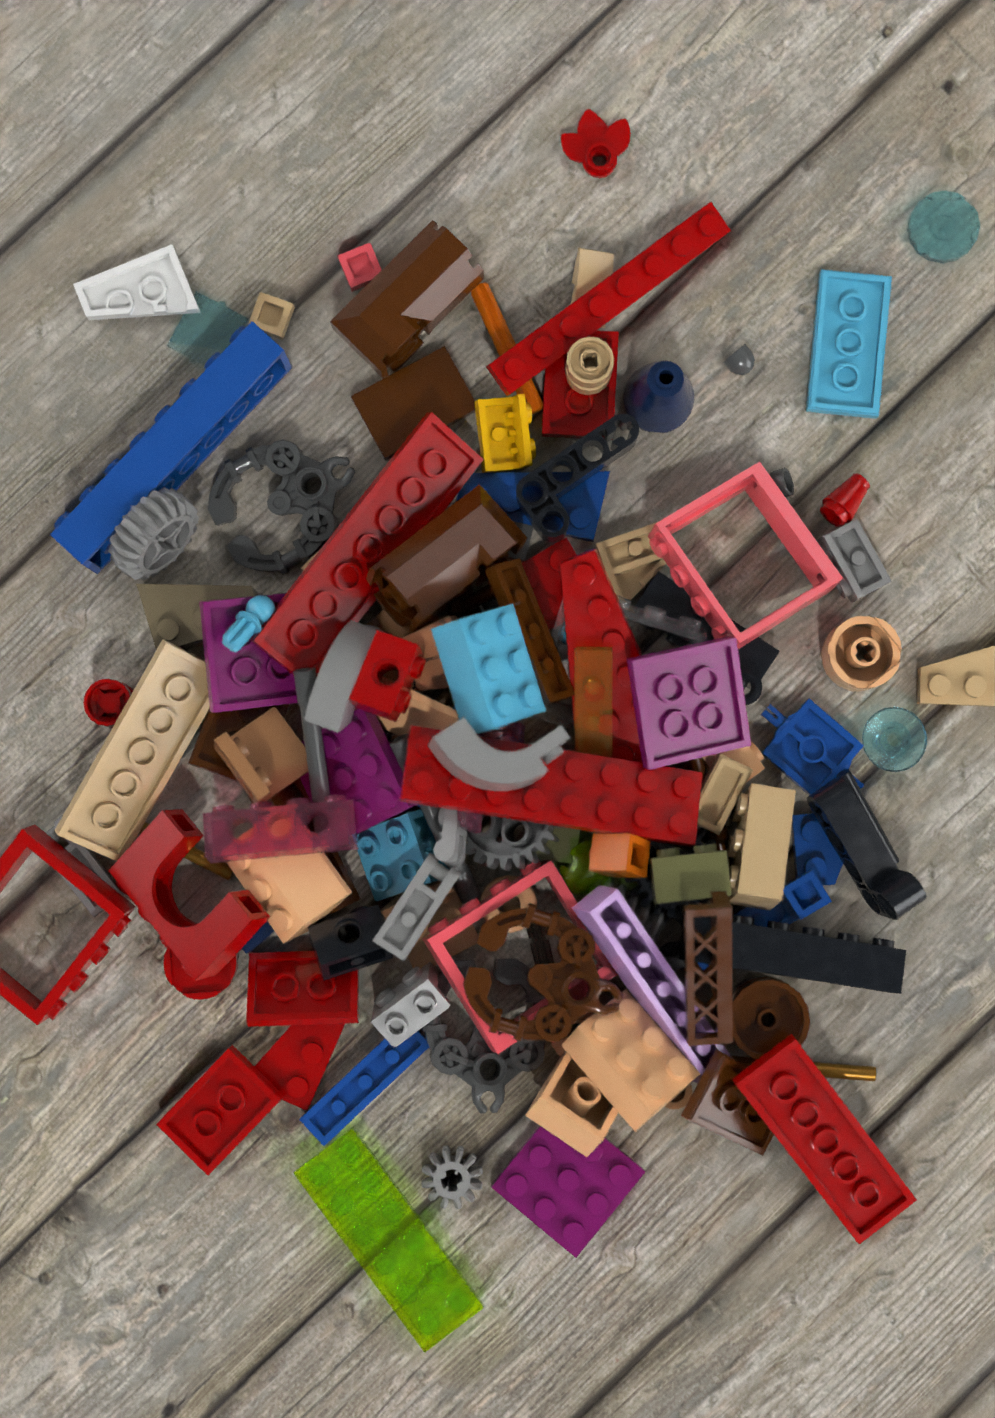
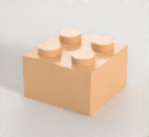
[525,1051,618,1157]

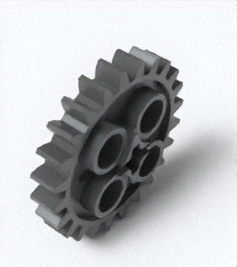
[465,812,565,871]

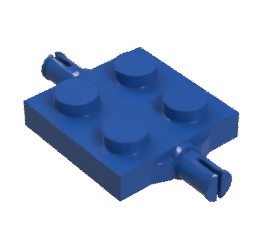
[761,698,864,795]

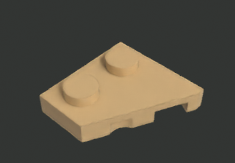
[595,522,666,609]

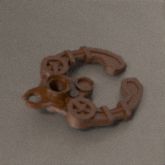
[463,903,623,1042]

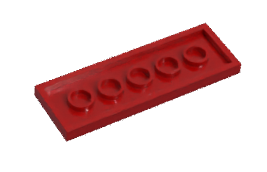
[732,1034,917,1244]

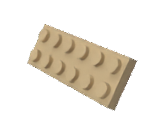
[54,639,210,861]

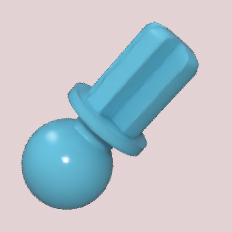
[222,595,275,652]

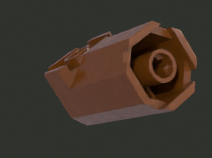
[330,220,484,378]
[366,484,527,633]

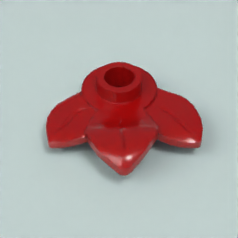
[561,109,630,178]

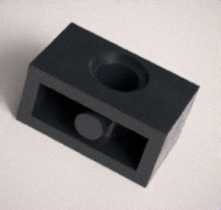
[308,905,393,981]

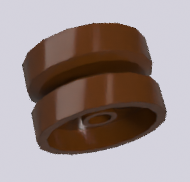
[732,975,810,1059]

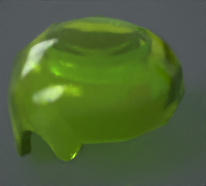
[560,840,609,895]

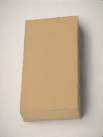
[697,753,753,835]

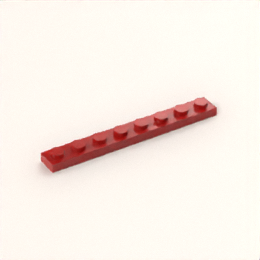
[486,202,731,396]

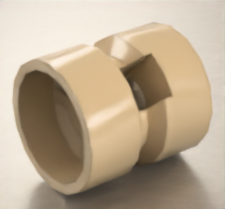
[565,337,614,395]

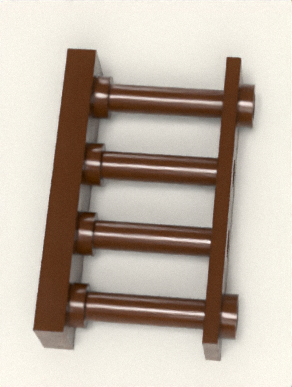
[447,558,575,729]

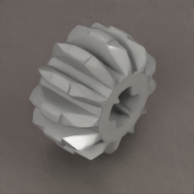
[421,1145,483,1209]

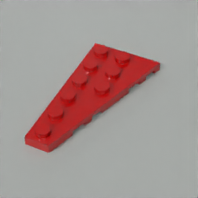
[560,547,643,763]

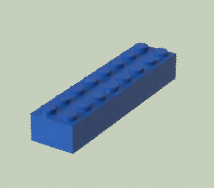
[50,321,292,574]

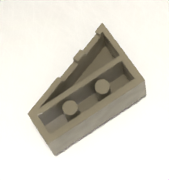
[136,584,258,650]

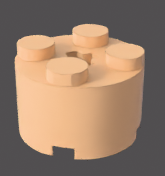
[820,616,901,692]

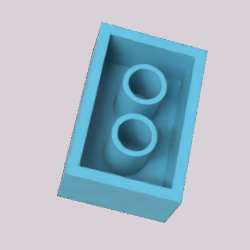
[431,604,546,734]

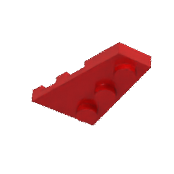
[255,1023,346,1111]

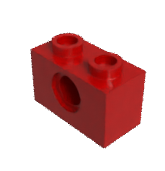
[349,630,426,722]

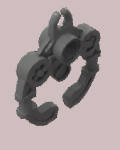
[208,439,355,575]
[422,958,546,1114]

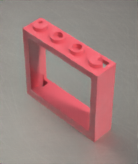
[648,461,843,649]
[422,859,618,1054]

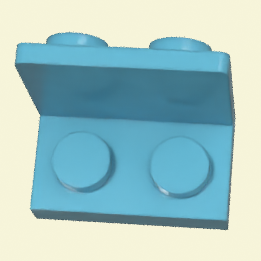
[353,809,448,901]

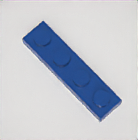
[299,1030,429,1146]

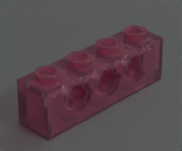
[203,795,359,863]

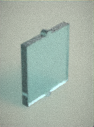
[167,292,248,366]

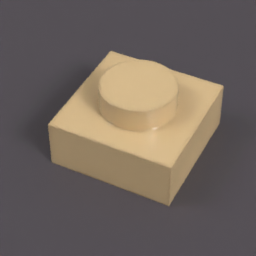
[248,292,295,340]

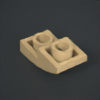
[571,247,614,328]

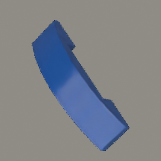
[697,870,832,970]

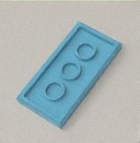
[806,269,892,419]

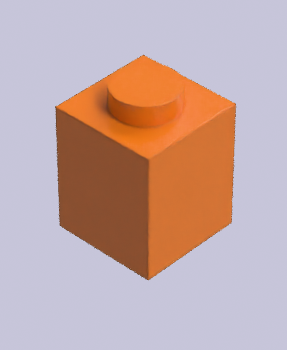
[589,834,651,878]

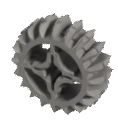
[108,487,199,580]

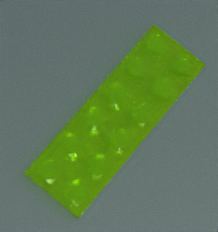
[293,1126,484,1353]

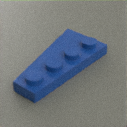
[456,471,610,542]

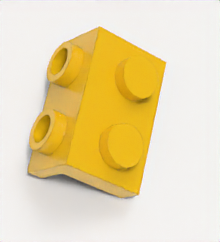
[474,394,536,473]

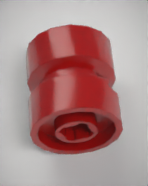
[83,679,134,728]

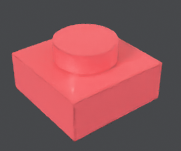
[338,243,382,292]

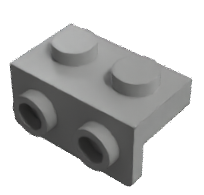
[817,519,892,603]
[371,962,450,1047]

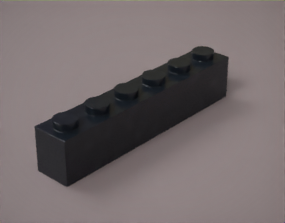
[679,915,907,994]

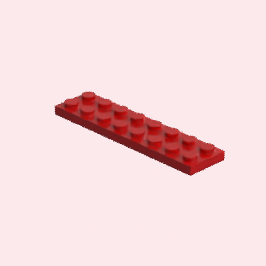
[250,412,484,676]
[399,725,703,847]

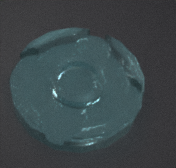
[907,190,980,264]

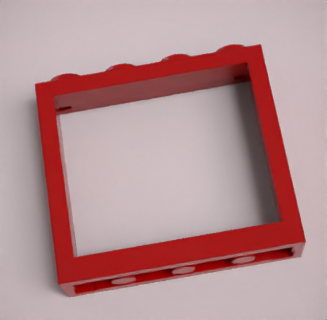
[0,824,136,1026]

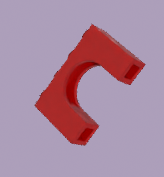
[109,809,270,980]

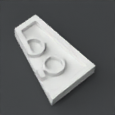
[73,244,201,320]

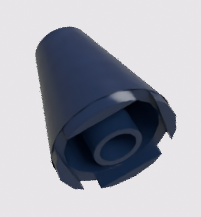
[623,361,694,433]

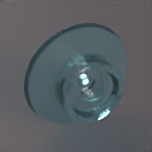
[862,707,927,772]

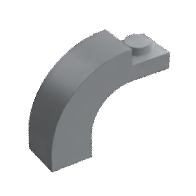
[304,620,383,733]
[428,717,570,791]

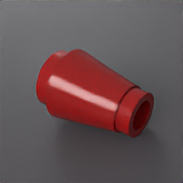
[820,473,870,527]

